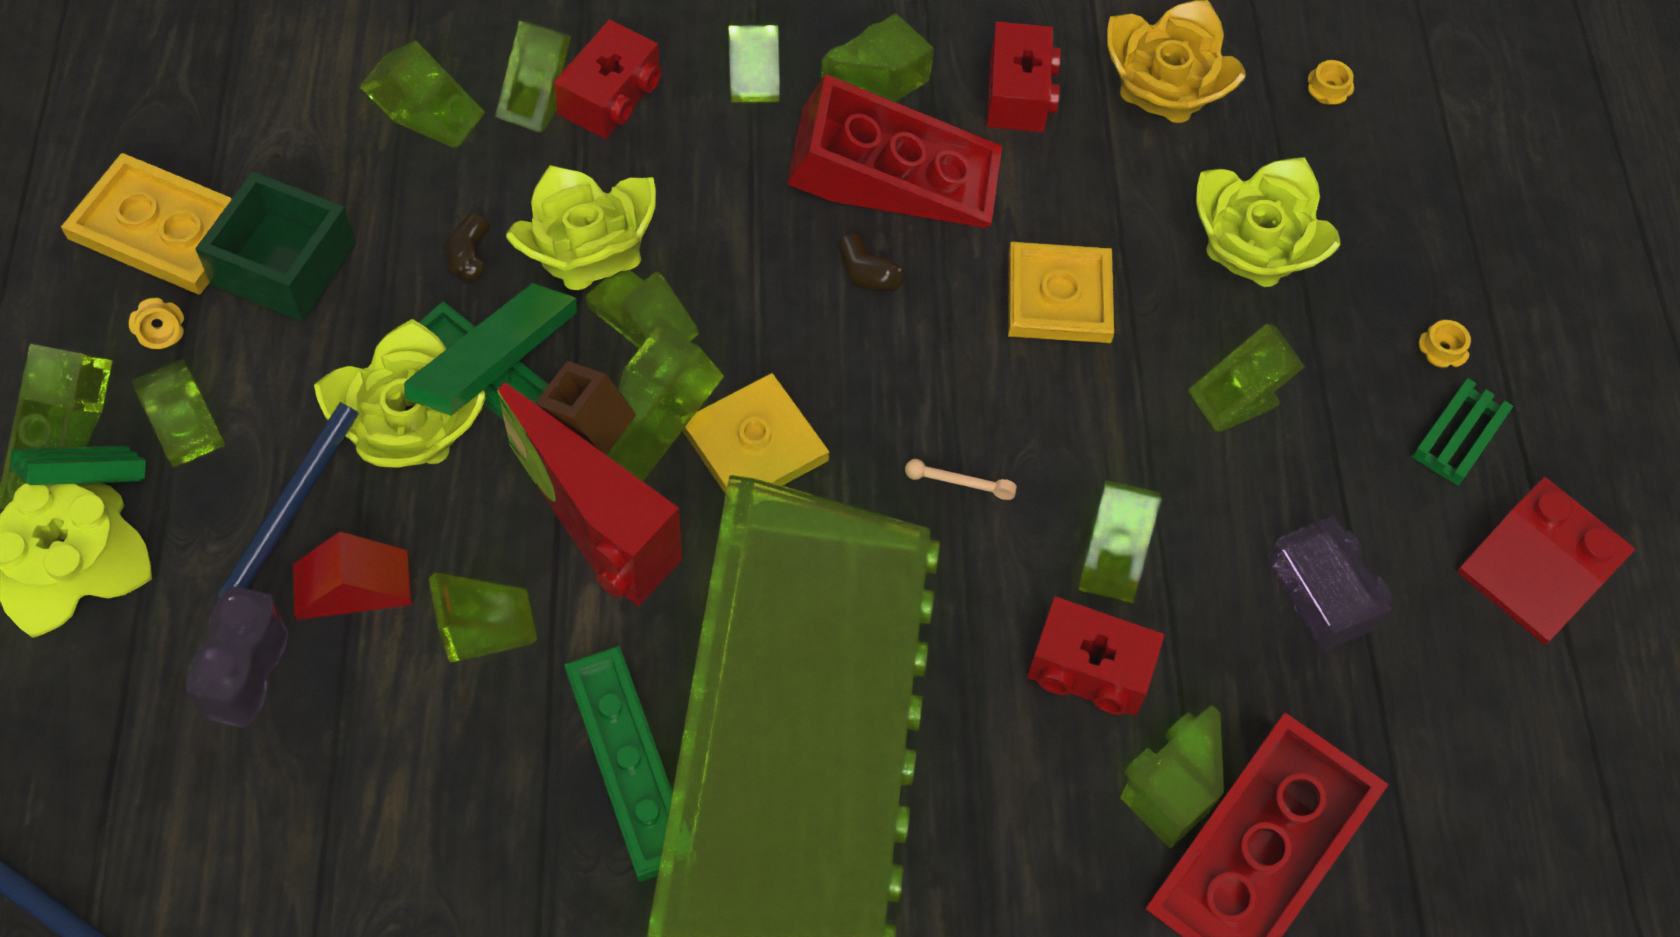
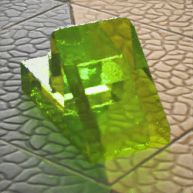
[495,21,571,132]
[586,270,698,366]
[1188,323,1305,432]
[132,359,225,468]
[1079,480,1161,603]

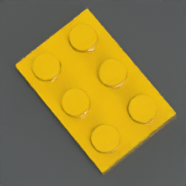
[61,153,232,295]

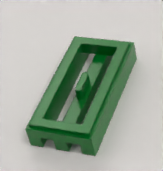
[1412,378,1513,486]
[10,446,146,485]

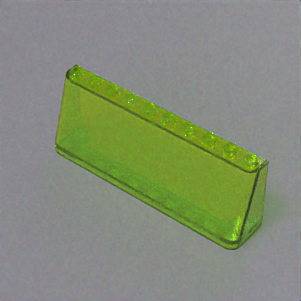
[647,475,940,937]

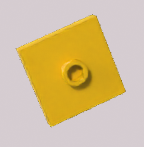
[1008,242,1114,343]
[681,373,829,510]

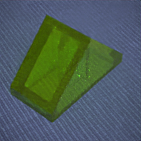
[728,22,779,102]
[429,572,537,663]

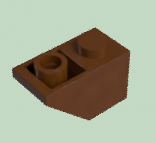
[535,361,636,455]

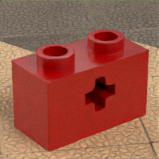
[553,19,662,139]
[986,21,1061,133]
[1027,596,1165,716]

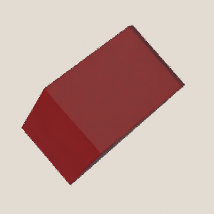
[293,532,412,620]

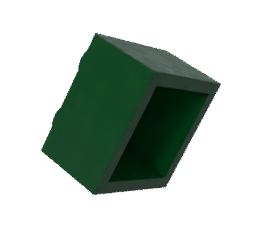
[195,171,356,322]

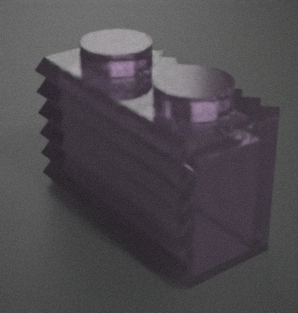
[1267,516,1394,652]

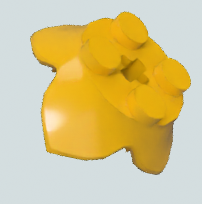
[1107,0,1246,123]

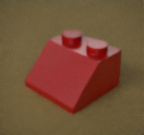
[1457,477,1636,646]

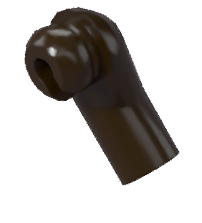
[444,212,490,283]
[838,234,904,291]

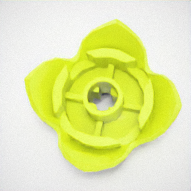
[1196,157,1340,287]
[506,165,656,290]
[314,319,486,468]
[0,483,152,638]

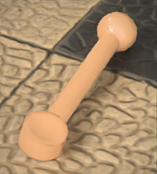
[905,459,1017,500]

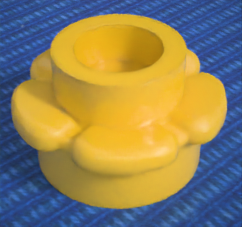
[1307,60,1354,105]
[129,298,184,349]
[1419,320,1471,368]

